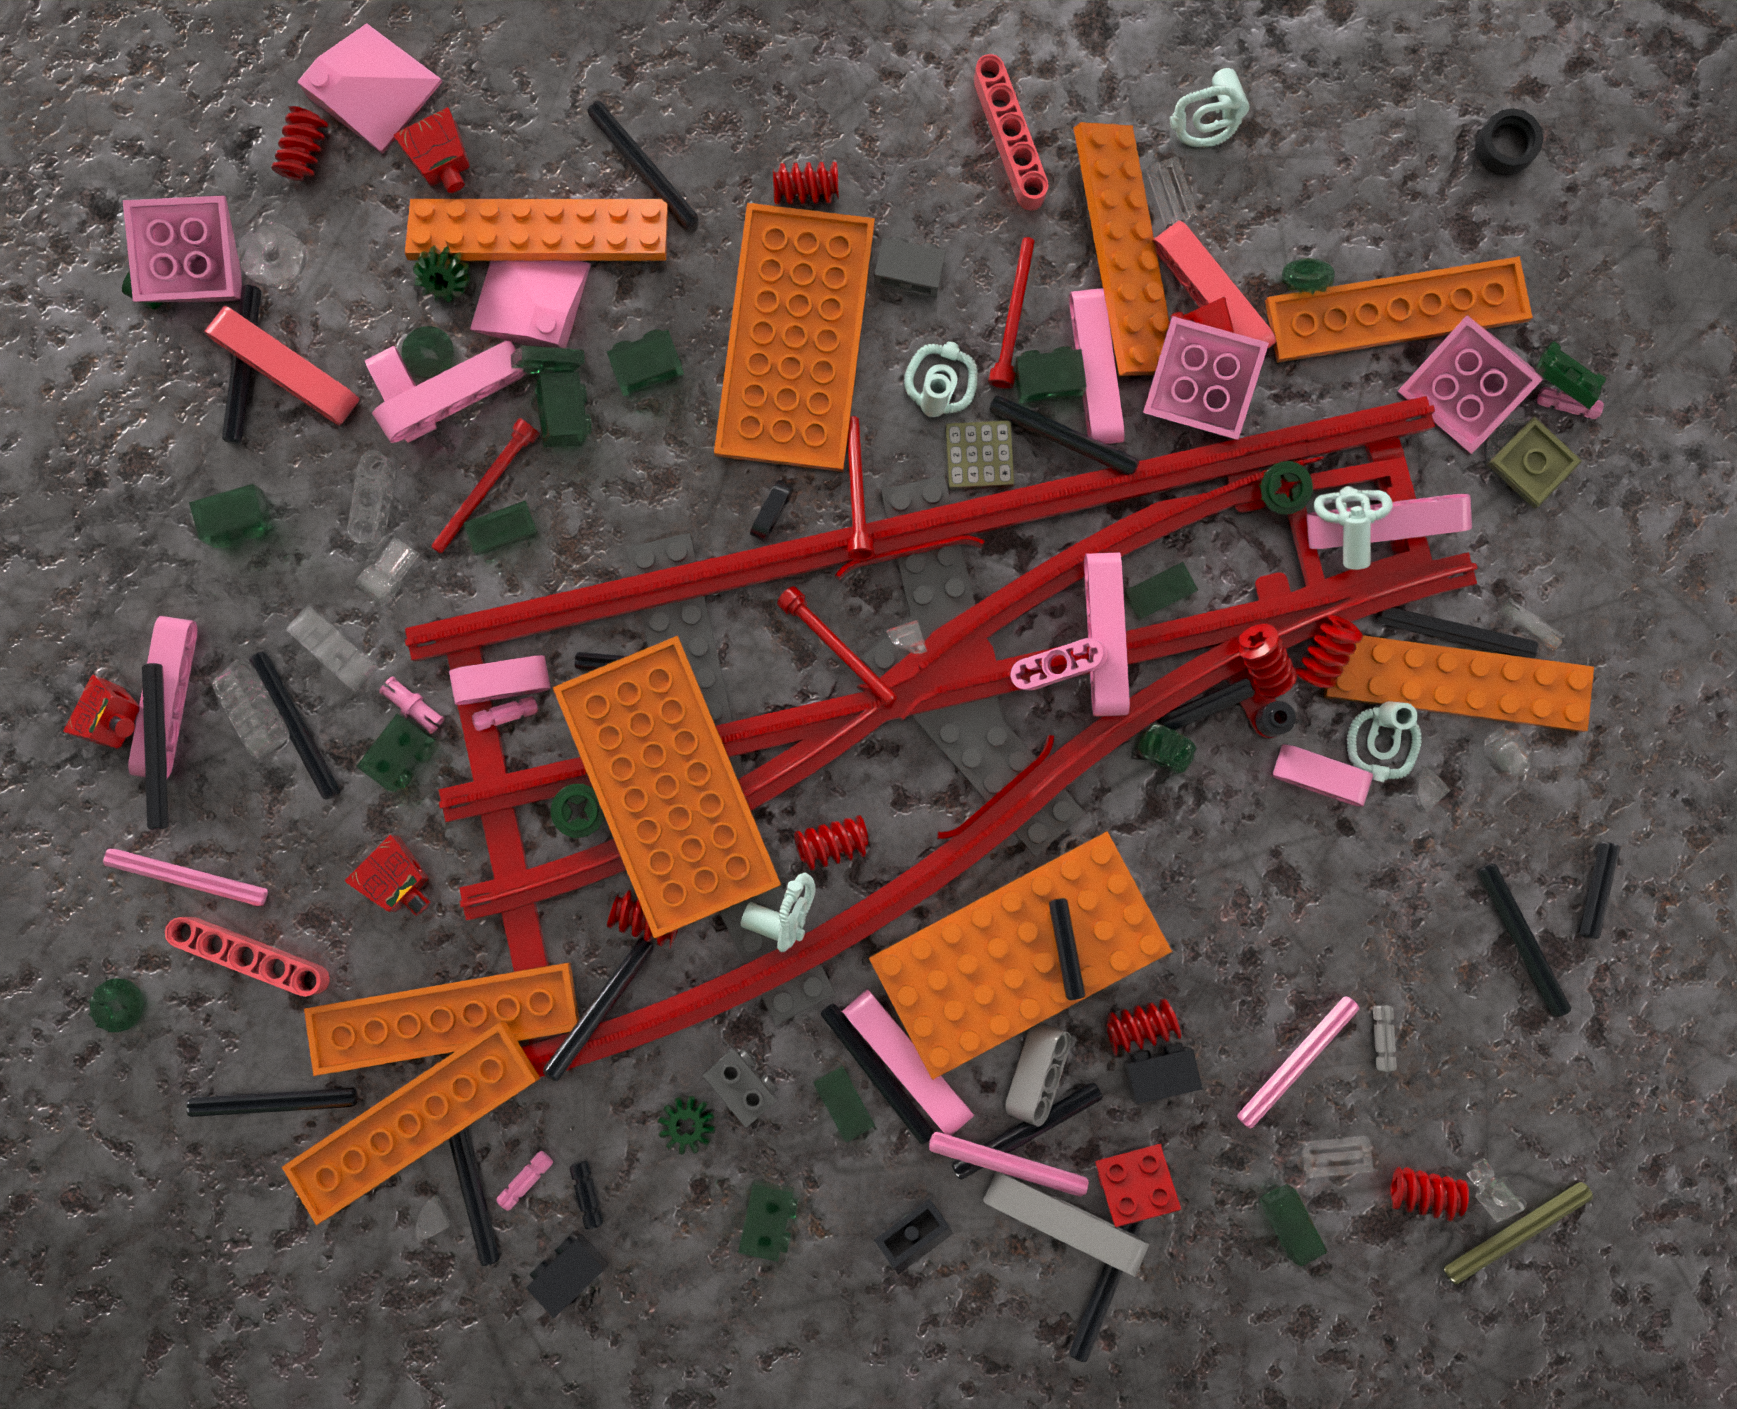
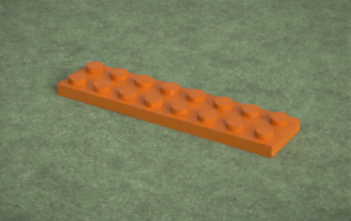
[1074,122,1170,376]
[405,199,668,261]
[1265,256,1533,363]
[1324,635,1594,732]
[304,962,579,1076]
[282,1020,540,1225]

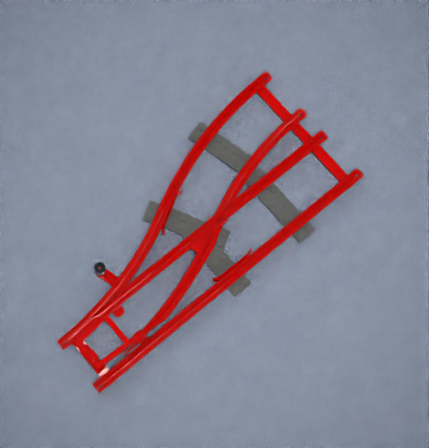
[405,396,1478,1077]

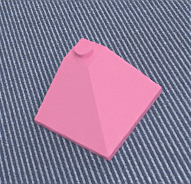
[297,23,442,154]
[123,196,242,302]
[470,261,591,355]
[1398,315,1543,454]
[1143,316,1269,440]

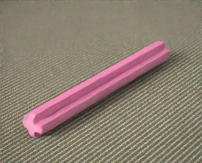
[103,848,268,906]
[1237,996,1360,1129]
[929,1132,1089,1197]

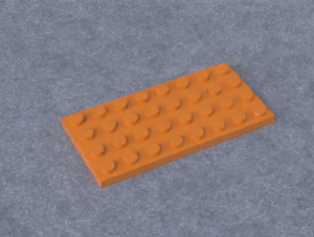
[714,203,875,472]
[552,636,781,939]
[869,831,1172,1080]

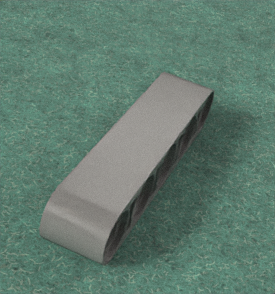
[983,1171,1150,1276]

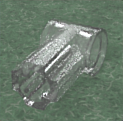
[355,537,420,607]

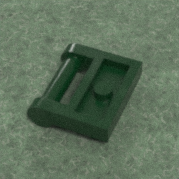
[1535,341,1607,410]

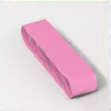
[1069,288,1124,444]
[372,341,529,443]
[1307,494,1472,549]
[1084,552,1130,716]
[128,616,197,779]
[842,989,974,1136]

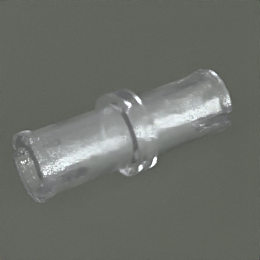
[1497,597,1566,652]

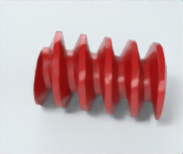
[271,106,328,181]
[773,162,839,205]
[1296,614,1363,688]
[1238,624,1297,698]
[794,815,868,871]
[607,890,678,949]
[1106,999,1181,1056]
[1390,1166,1469,1222]

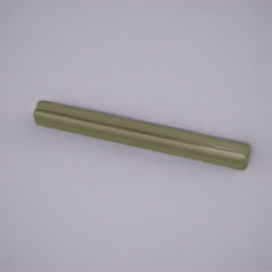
[1444,1182,1593,1284]

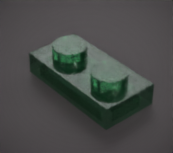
[511,345,585,375]
[464,500,538,555]
[1124,562,1198,621]
[813,1065,875,1142]

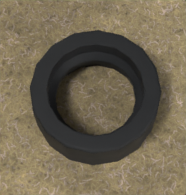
[1475,108,1544,176]

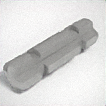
[1373,1005,1397,1072]

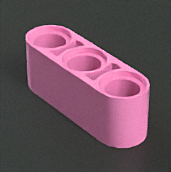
[365,346,437,443]
[449,655,551,705]
[1272,744,1373,807]

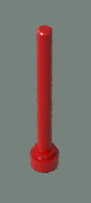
[988,237,1035,389]
[847,416,874,561]
[431,418,540,553]
[777,586,897,705]

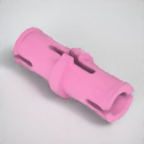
[379,677,444,734]

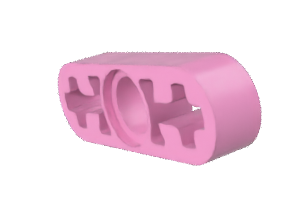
[1011,638,1107,691]

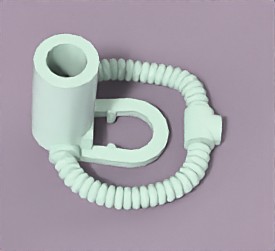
[1170,68,1249,148]
[904,342,978,417]
[1314,486,1393,570]
[1347,701,1422,782]
[741,873,815,952]

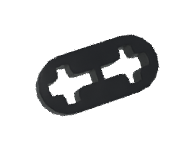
[750,480,793,542]

